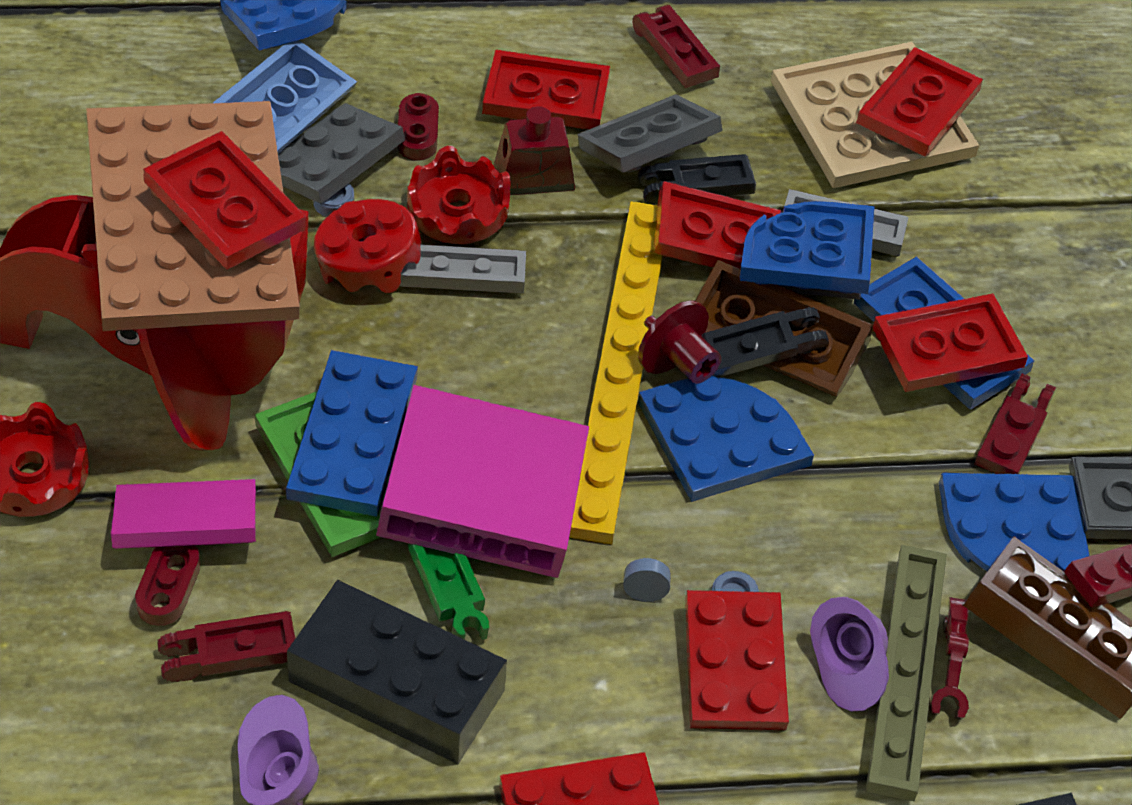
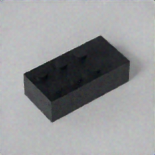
[287,579,507,764]

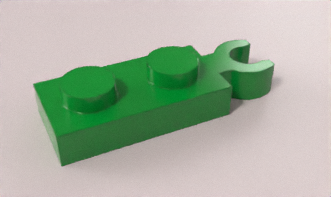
[408,543,489,640]

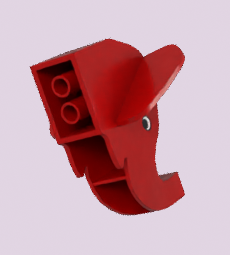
[0,195,309,451]

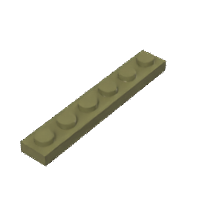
[866,545,947,802]

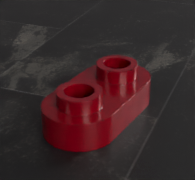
[397,93,439,161]
[135,545,200,626]

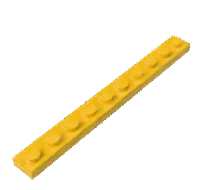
[569,201,663,545]

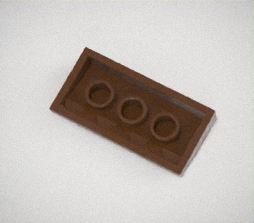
[695,260,873,397]
[963,537,1132,720]

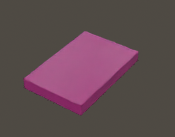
[111,479,256,549]

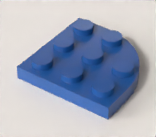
[220,0,347,51]
[740,201,875,294]
[638,376,814,502]
[939,473,1090,571]

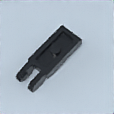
[638,154,756,205]
[701,307,829,377]

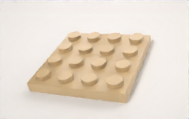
[771,42,979,188]

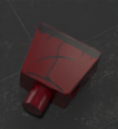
[494,106,575,195]

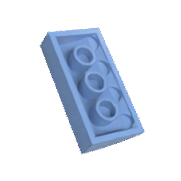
[213,40,357,153]

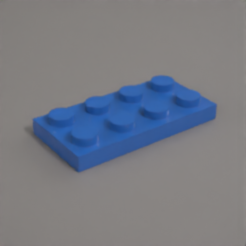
[853,256,1035,410]
[286,350,418,516]

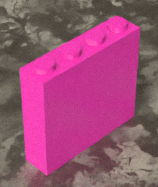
[376,385,589,578]

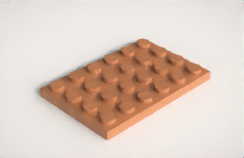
[86,101,300,331]

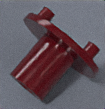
[638,300,721,384]

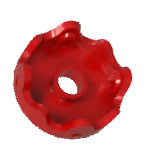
[407,146,510,244]
[314,199,422,293]
[0,402,90,517]

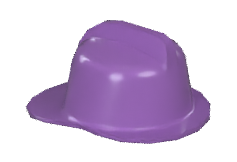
[810,597,889,711]
[238,695,319,805]

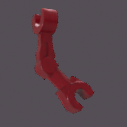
[929,597,969,719]

